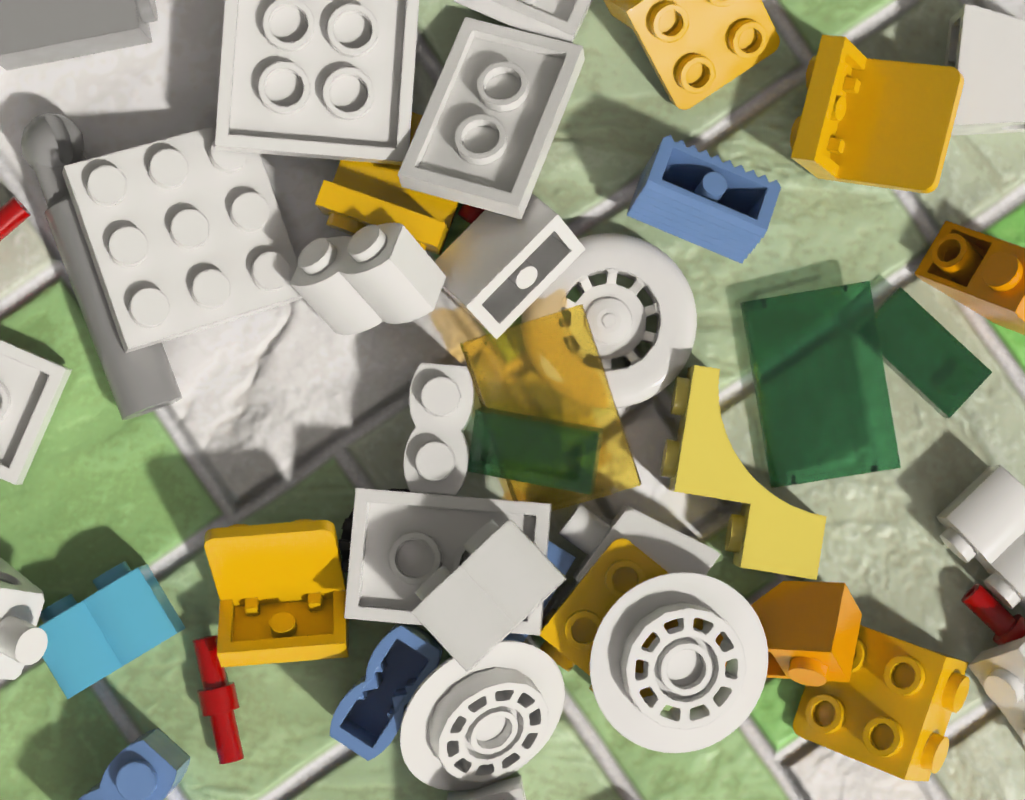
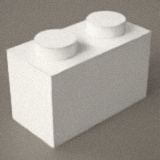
[434,194,585,339]

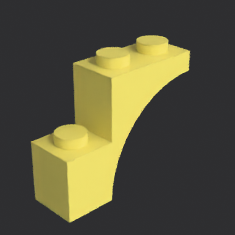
[661,365,827,580]

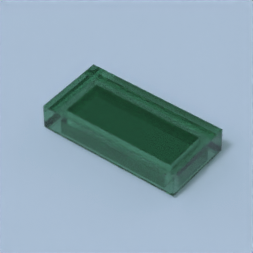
[854,287,992,418]
[468,407,603,495]

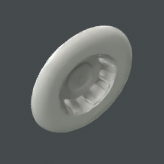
[521,233,697,408]
[590,572,768,753]
[400,640,565,791]

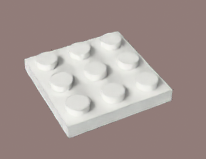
[215,0,419,165]
[62,125,304,353]

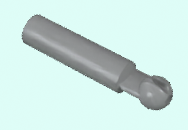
[21,113,182,420]

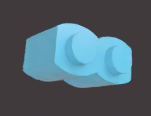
[39,561,185,699]

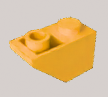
[914,221,1025,335]
[715,581,862,686]

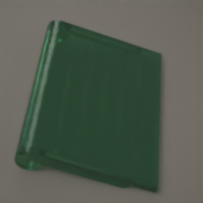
[740,281,901,488]

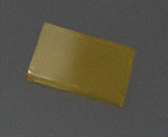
[460,304,642,512]

